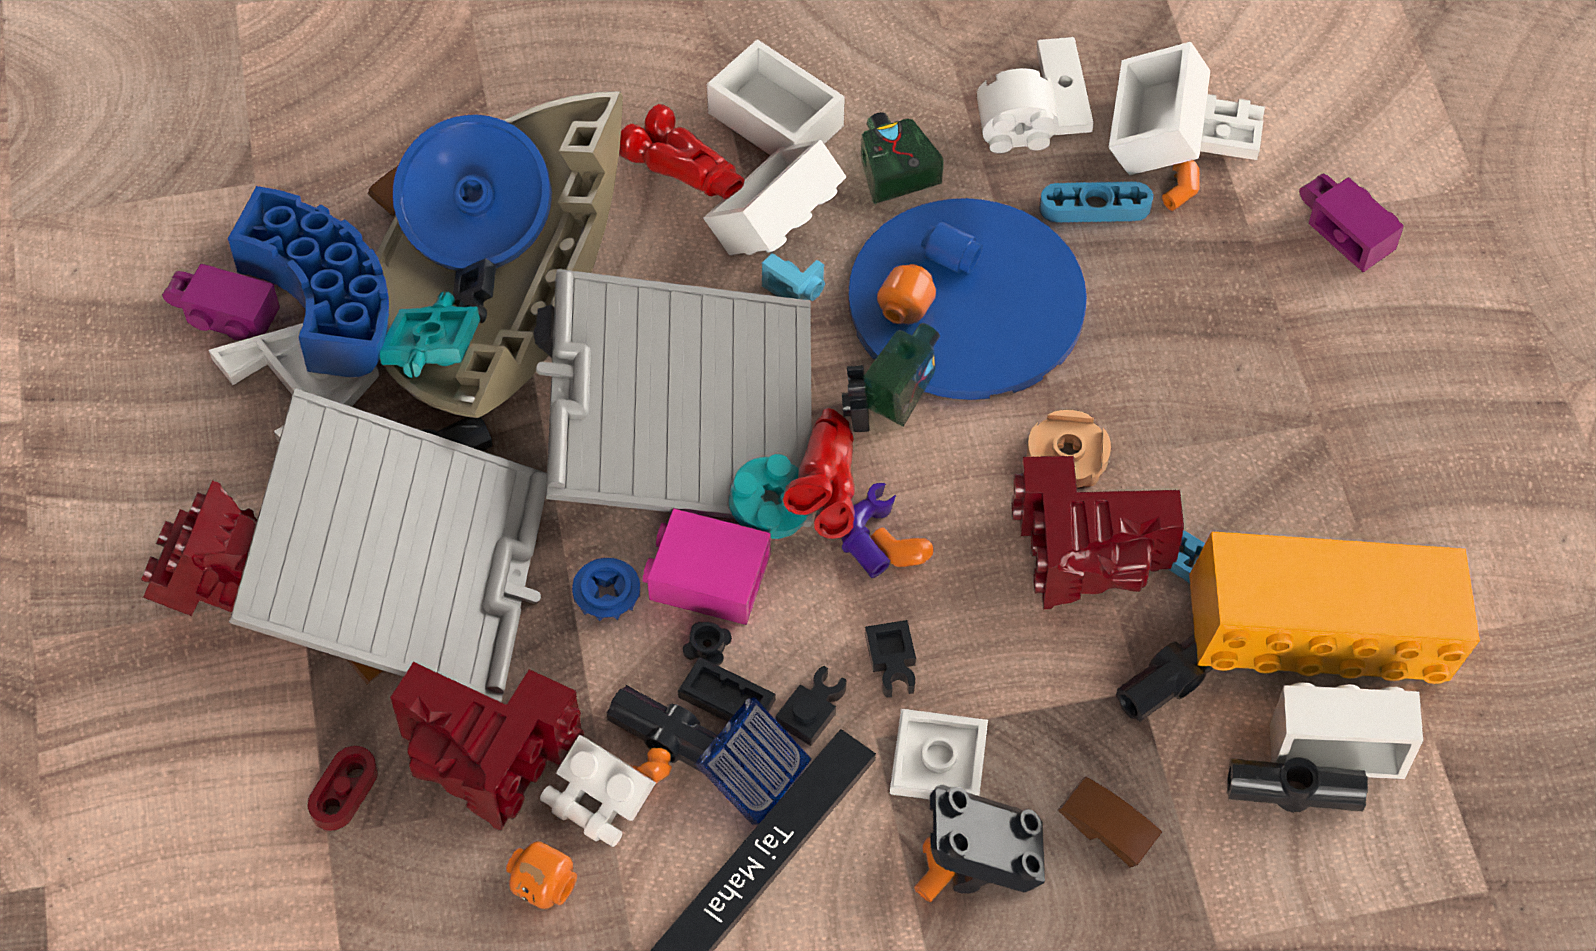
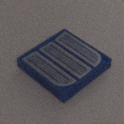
[695,698,812,825]

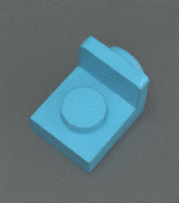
[762,253,825,301]

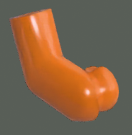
[1162,160,1200,211]
[871,527,934,567]
[629,748,672,784]
[914,836,956,902]

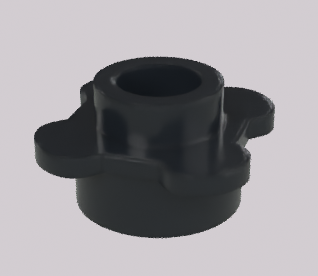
[683,622,732,666]

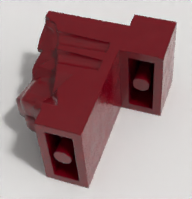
[1011,456,1184,609]
[141,480,257,616]
[390,662,584,831]

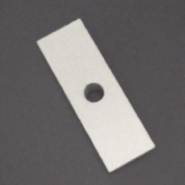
[1037,37,1094,135]

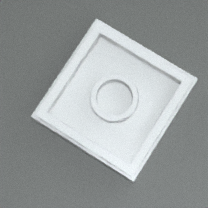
[890,709,988,800]

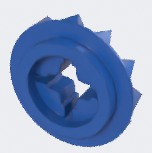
[572,558,640,621]

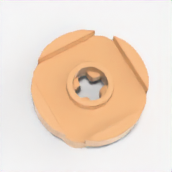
[1027,410,1111,488]

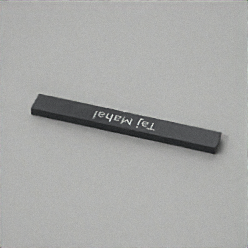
[650,729,876,951]

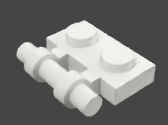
[1200,94,1265,160]
[540,735,656,847]

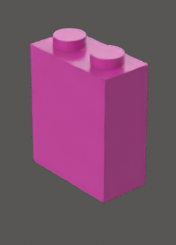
[643,508,771,625]

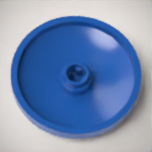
[393,115,552,271]

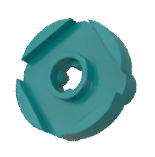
[729,454,809,539]

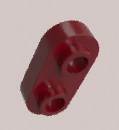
[307,746,378,831]

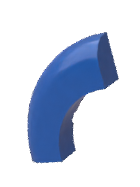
[228,186,389,377]

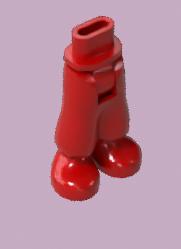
[619,104,745,199]
[783,408,855,539]

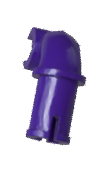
[841,483,896,578]

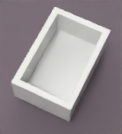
[707,39,844,155]
[1108,42,1210,175]
[703,139,846,255]
[1270,683,1423,779]

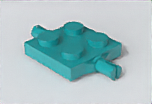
[380,291,480,378]

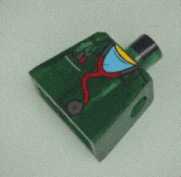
[861,112,944,204]
[864,323,940,427]

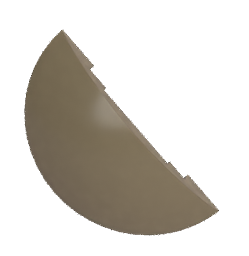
[376,92,622,418]

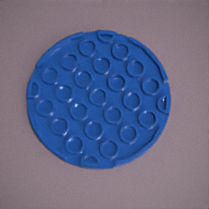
[848,198,1087,400]

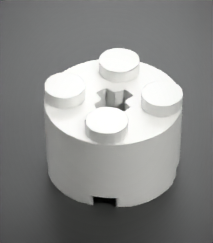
[977,68,1059,153]

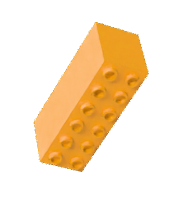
[1189,531,1480,684]

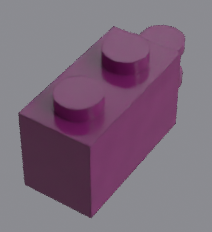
[1299,174,1404,272]
[162,263,280,341]

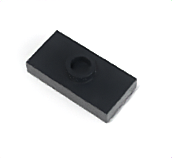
[678,657,776,735]

